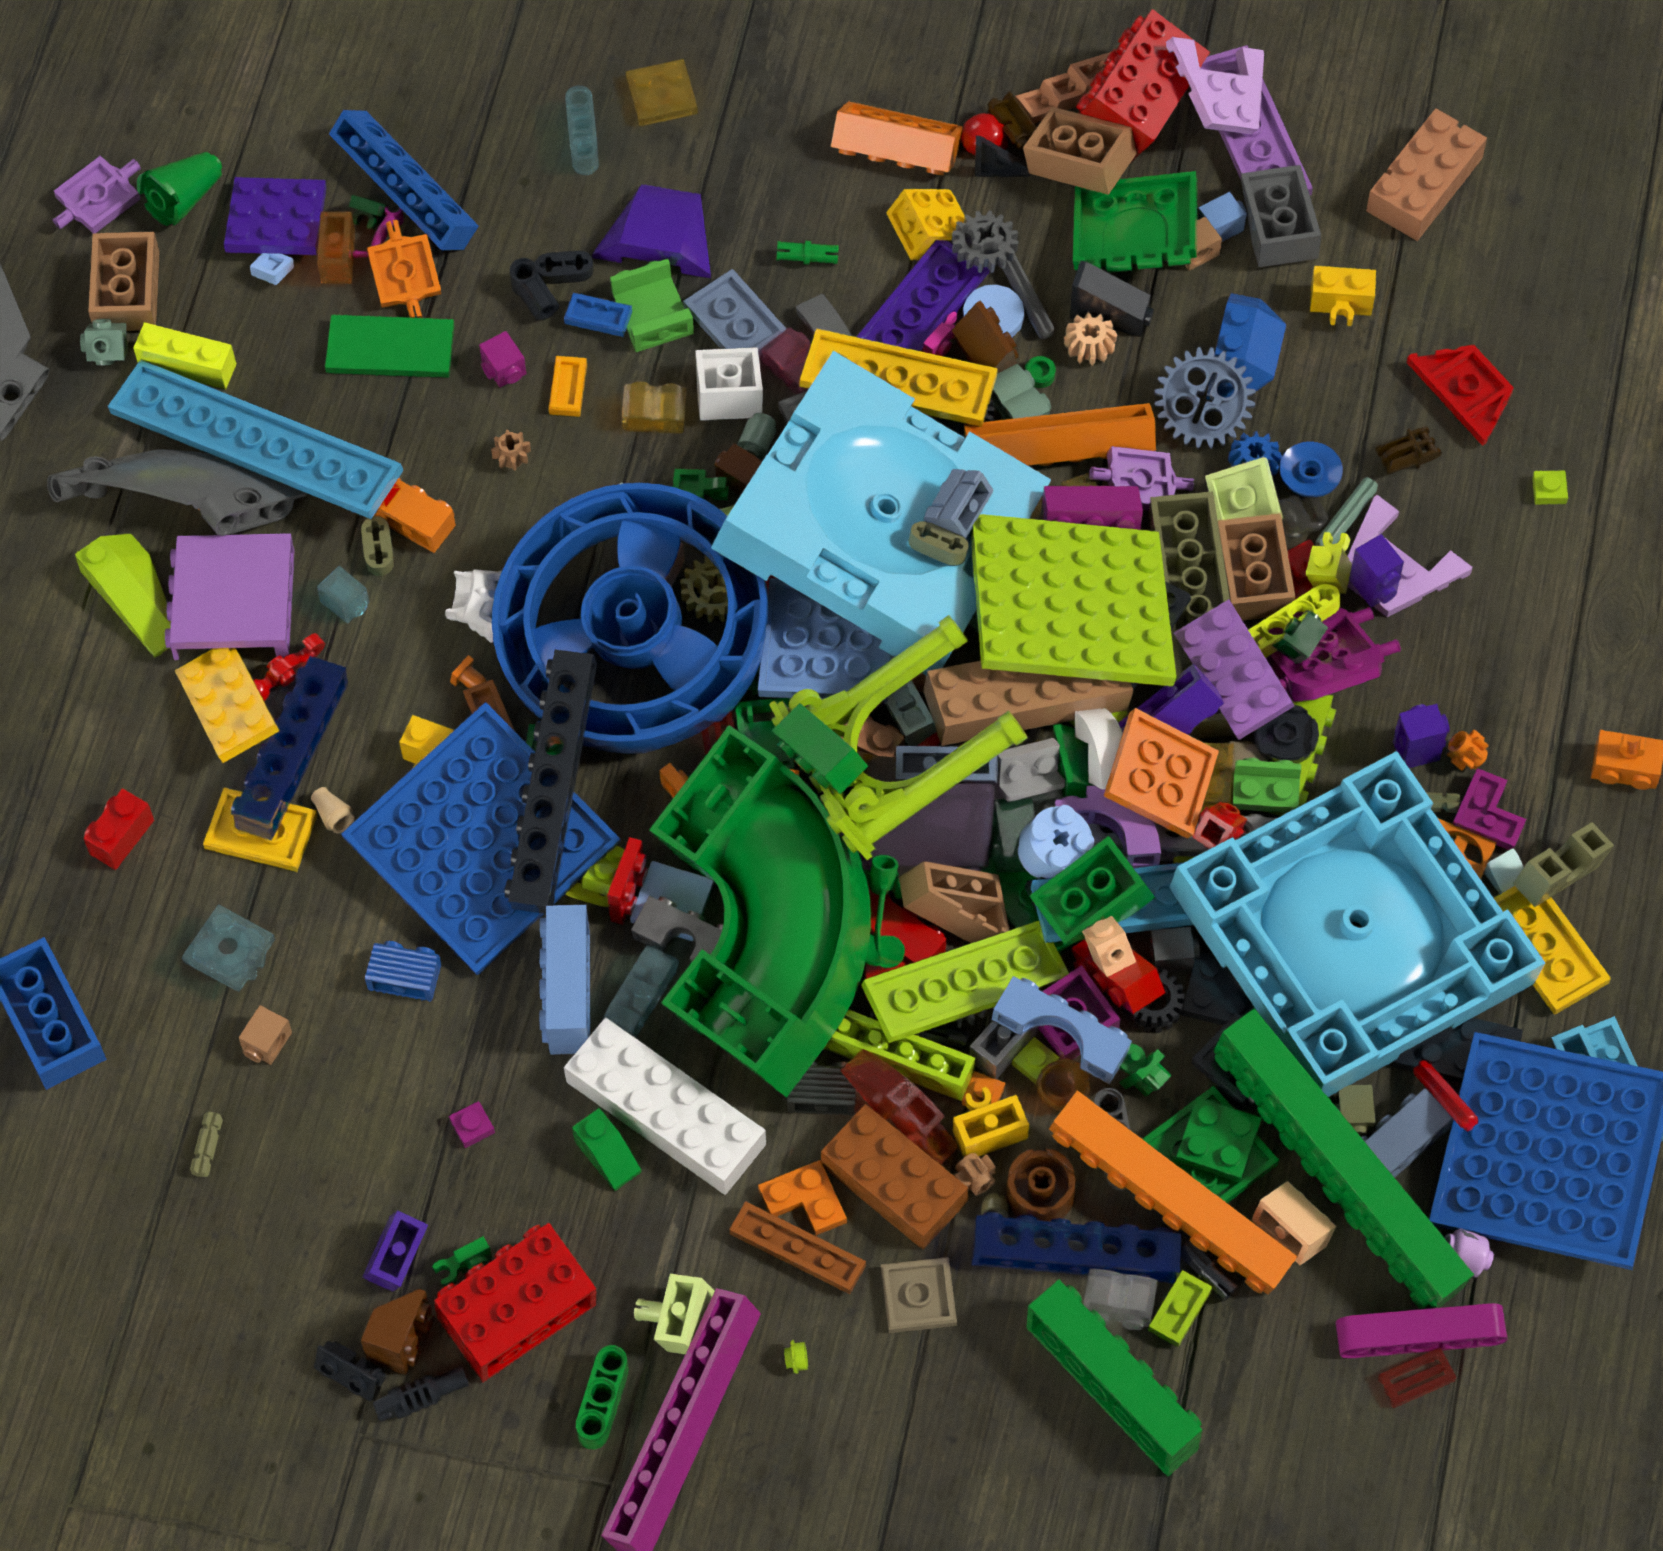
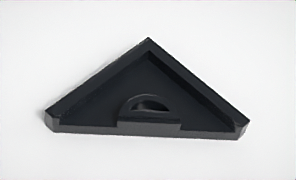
[975,136,1031,177]

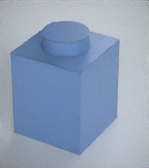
[1197,192,1247,242]

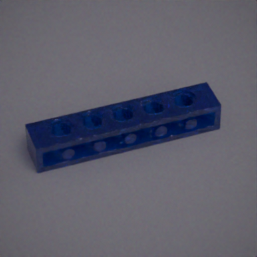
[231,656,348,841]
[971,1212,1181,1283]

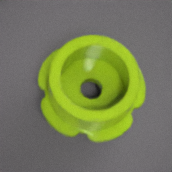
[784,1340,808,1374]

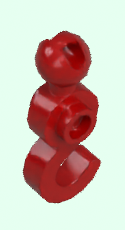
[253,633,326,702]

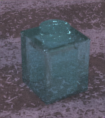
[317,566,370,624]

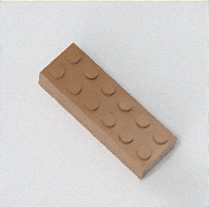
[924,661,1133,746]

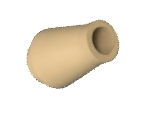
[311,787,355,834]

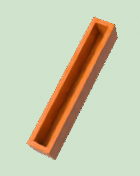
[964,403,1156,466]

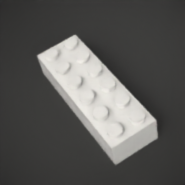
[564,1017,766,1195]

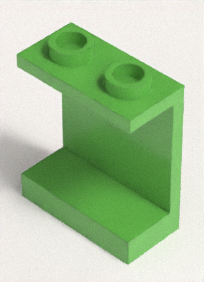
[610,259,694,352]

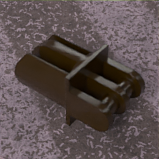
[1375,426,1442,475]

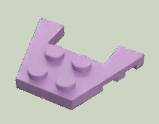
[1166,37,1264,134]
[1347,495,1473,617]

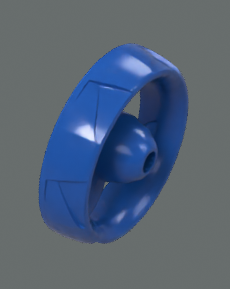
[492,483,769,754]

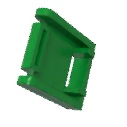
[735,698,804,771]

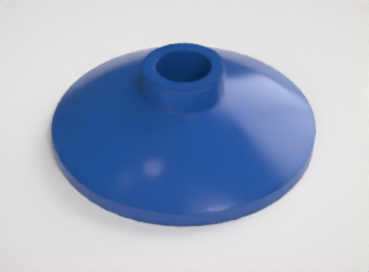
[1280,442,1343,497]

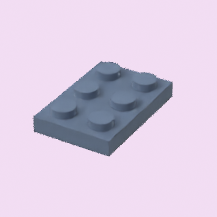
[683,269,789,357]

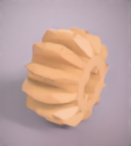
[1064,311,1117,366]

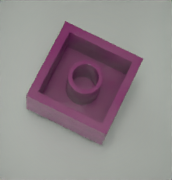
[1038,965,1120,1065]

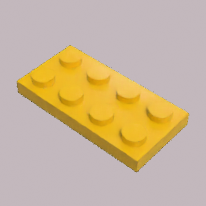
[175,648,279,763]
[1494,886,1611,1015]

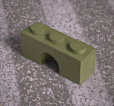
[1513,822,1614,907]

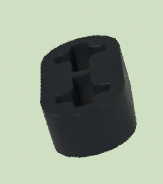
[535,251,594,284]

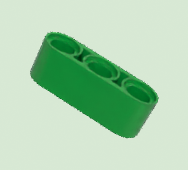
[576,1345,629,1450]

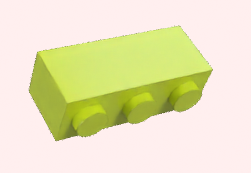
[134,322,236,390]

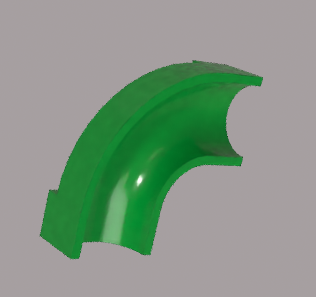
[649,725,871,1098]

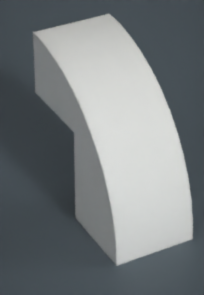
[1075,708,1123,789]

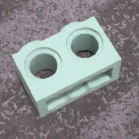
[884,680,936,746]

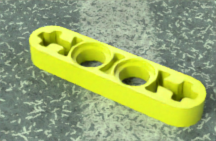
[1248,584,1340,658]

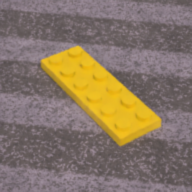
[800,329,997,427]

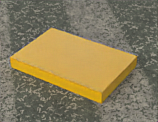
[203,787,317,872]

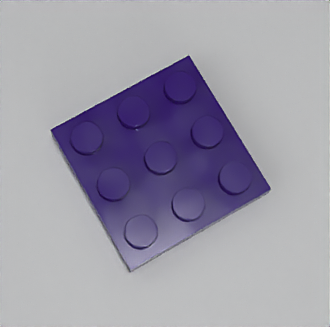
[224,177,326,255]

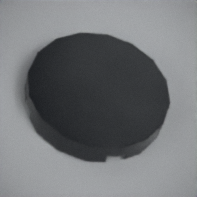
[1253,704,1319,764]

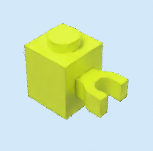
[1306,532,1352,594]

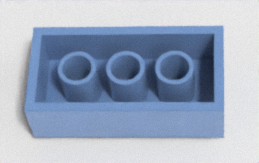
[539,905,590,1055]

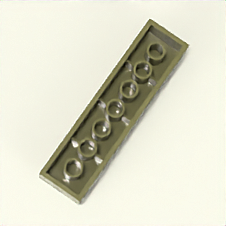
[1148,491,1235,739]

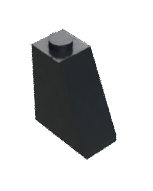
[1070,260,1154,337]

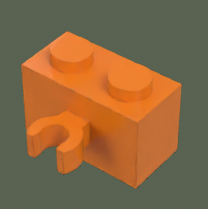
[1591,730,1663,790]

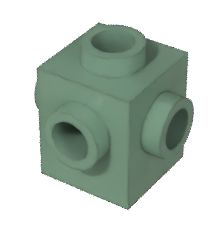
[80,319,128,365]

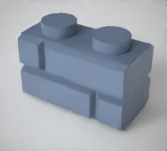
[924,469,993,539]

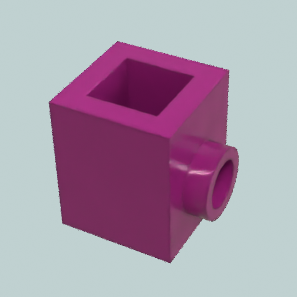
[479,331,527,387]

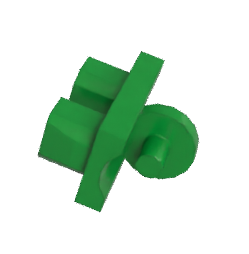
[1119,1044,1171,1097]

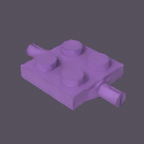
[53,156,141,233]
[1089,446,1194,511]

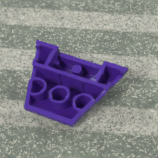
[592,184,711,278]

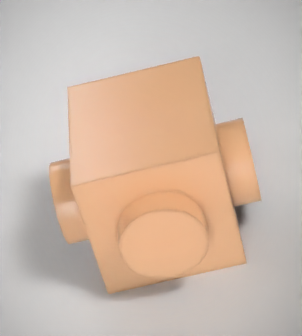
[1082,916,1136,977]

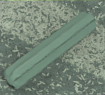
[1315,477,1378,546]

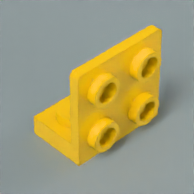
[886,189,965,260]

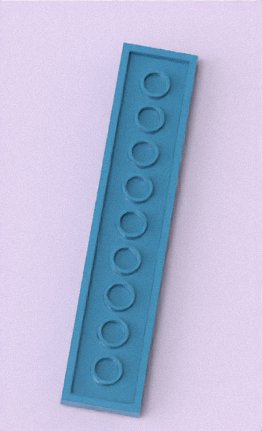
[108,360,403,519]

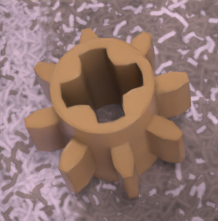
[491,430,531,471]
[955,1153,996,1195]

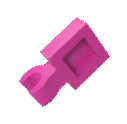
[922,312,957,357]

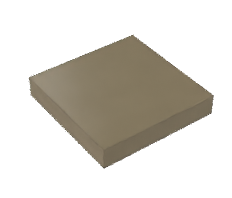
[881,1257,957,1333]

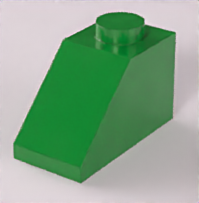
[572,1108,642,1191]

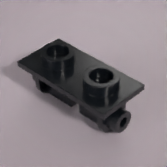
[314,1341,387,1402]

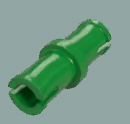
[776,240,839,265]

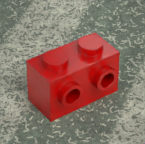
[83,788,154,870]

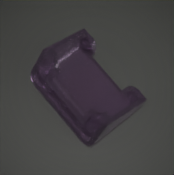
[857,784,994,872]

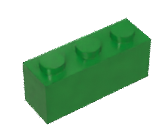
[772,703,868,794]

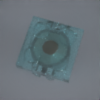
[182,904,275,992]

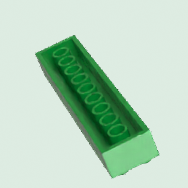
[1213,1008,1474,1309]

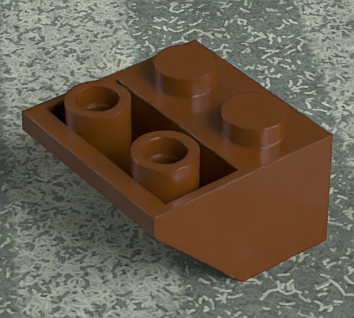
[952,300,1019,374]
[361,1289,434,1375]

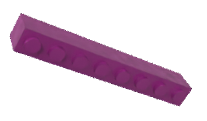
[601,1288,761,1551]

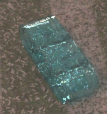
[565,85,599,175]
[603,945,679,1038]

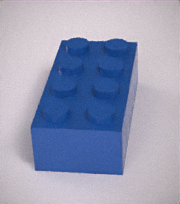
[0,937,107,1090]

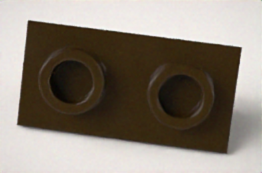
[987,91,1037,156]

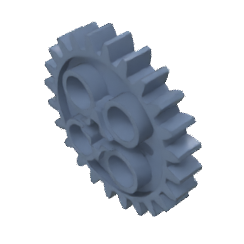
[1154,347,1256,449]

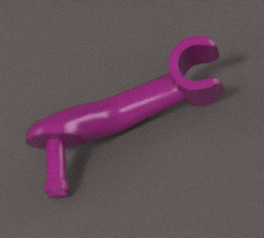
[353,206,404,258]

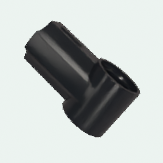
[510,258,559,321]

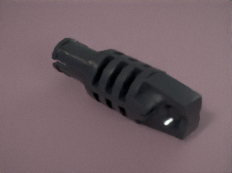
[373,1365,469,1422]

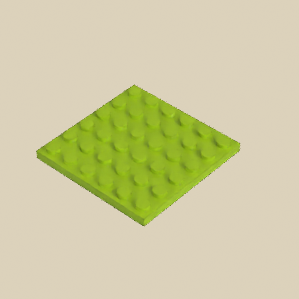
[970,514,1177,686]

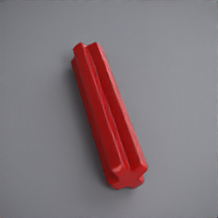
[1413,1060,1478,1131]

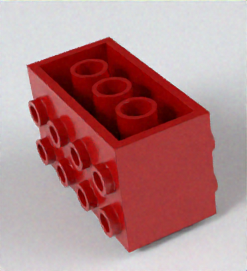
[1075,9,1210,162]
[434,1223,596,1383]

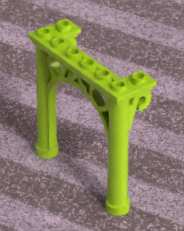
[769,615,1028,860]

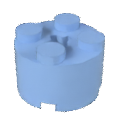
[1018,805,1094,879]

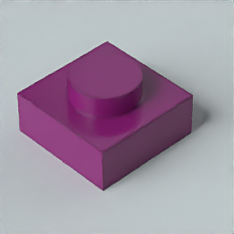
[449,1101,495,1148]

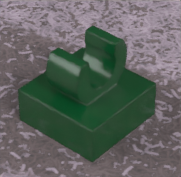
[349,195,389,230]

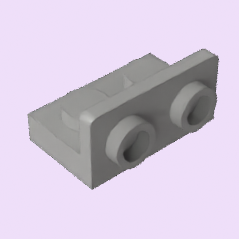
[993,738,1065,801]

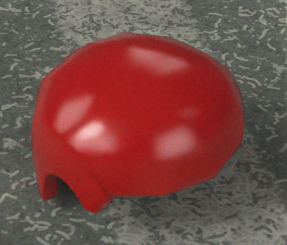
[960,113,1009,156]

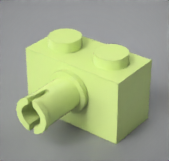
[634,1274,715,1354]

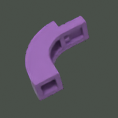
[1055,786,1161,868]

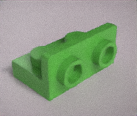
[1232,758,1301,813]

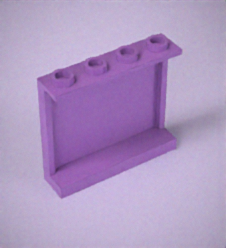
[165,534,295,660]

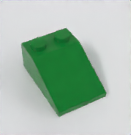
[1029,836,1156,946]

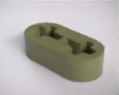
[361,516,394,576]
[908,521,969,565]

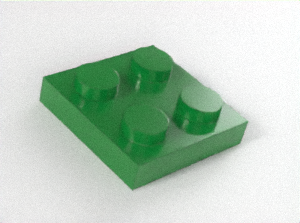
[1176,1097,1261,1182]

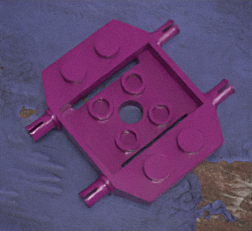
[1260,607,1401,702]

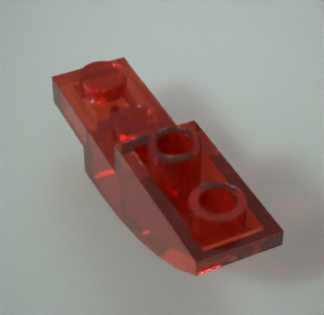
[840,1049,959,1165]

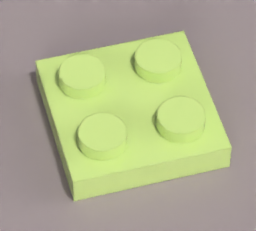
[1205,457,1283,520]

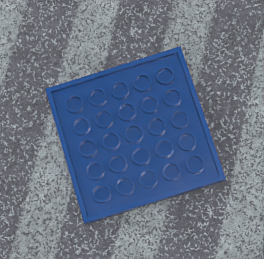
[342,702,621,975]
[1429,1032,1663,1270]

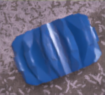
[1228,430,1282,476]

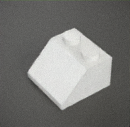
[696,348,763,420]

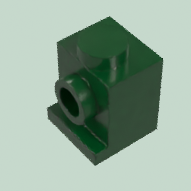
[1272,610,1328,664]

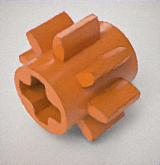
[1447,729,1488,771]

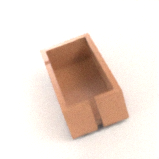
[1366,108,1487,241]

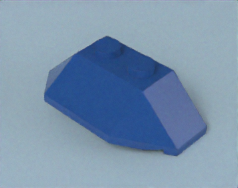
[1206,293,1286,401]

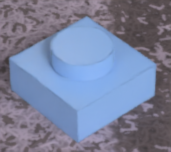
[250,253,294,285]

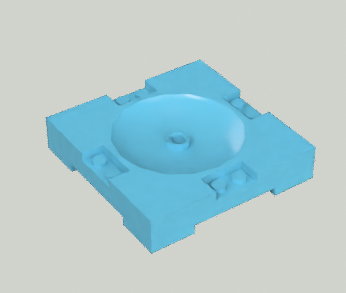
[711,351,1051,676]
[1169,751,1545,1097]

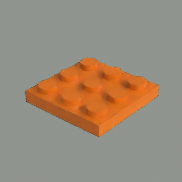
[1103,708,1219,839]

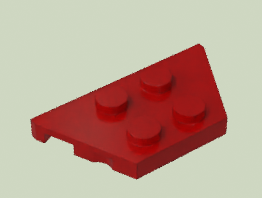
[1406,345,1514,446]

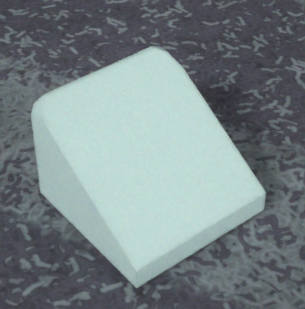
[1484,849,1524,894]

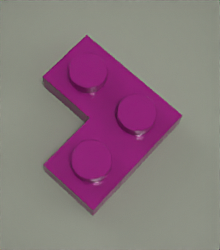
[1453,768,1526,850]

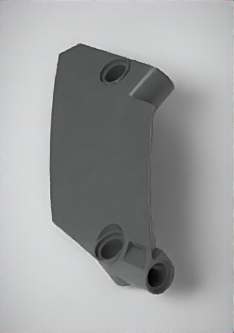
[47,449,307,536]

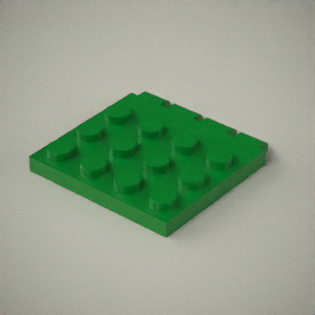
[1073,171,1198,273]

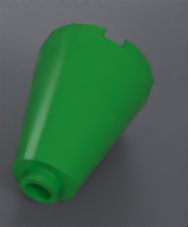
[137,152,222,226]

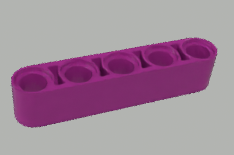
[1335,1303,1508,1358]

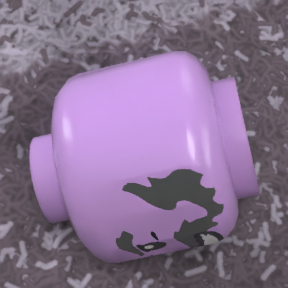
[1445,1229,1494,1278]

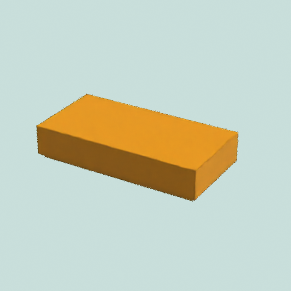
[549,356,587,417]

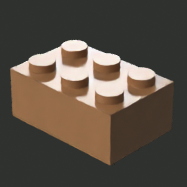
[1023,107,1137,195]
[88,232,159,331]
[1218,513,1295,621]

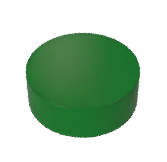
[1025,356,1056,388]

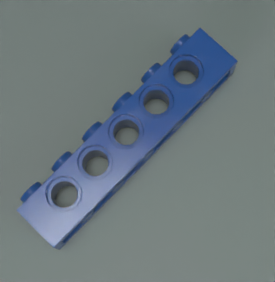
[329,110,479,250]

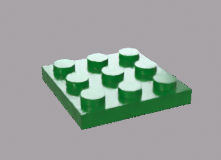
[1143,1086,1279,1203]

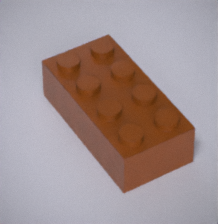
[821,1104,968,1250]

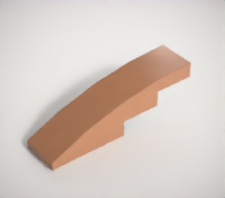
[1015,52,1111,123]

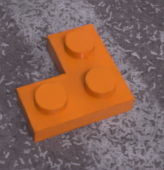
[758,1160,847,1235]

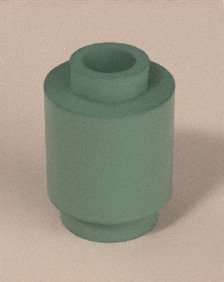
[737,413,777,460]

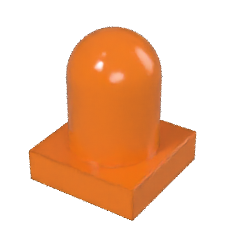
[450,655,487,688]

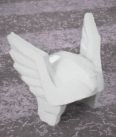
[445,570,502,643]

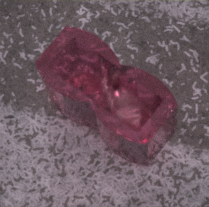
[761,327,810,395]

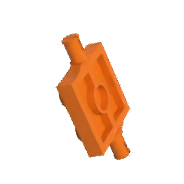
[367,220,441,318]

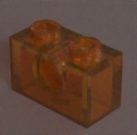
[317,212,355,284]

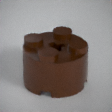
[1006,1148,1076,1228]

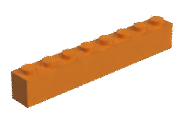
[1049,1090,1298,1295]

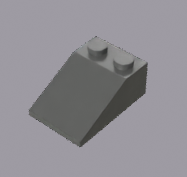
[1241,165,1321,267]

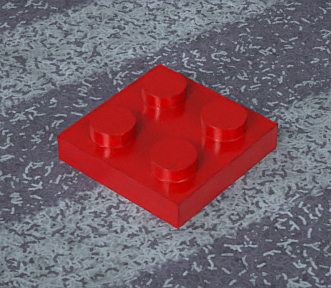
[607,837,648,925]

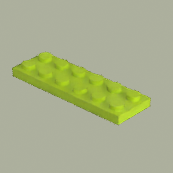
[861,921,1069,1043]

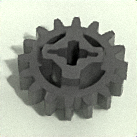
[952,211,1018,273]

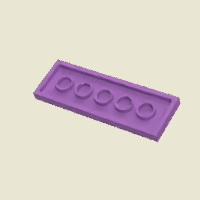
[1200,45,1313,195]

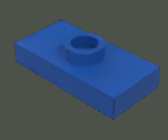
[564,293,632,337]

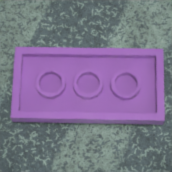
[1174,599,1294,740]

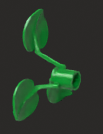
[865,855,905,968]

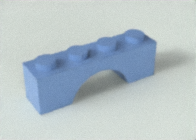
[992,976,1132,1084]

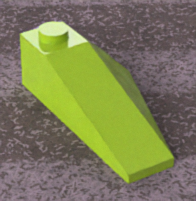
[75,534,171,658]

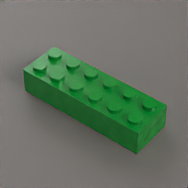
[1026,1279,1203,1477]

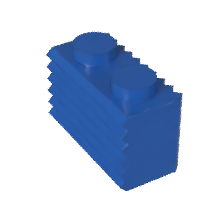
[365,941,441,1002]

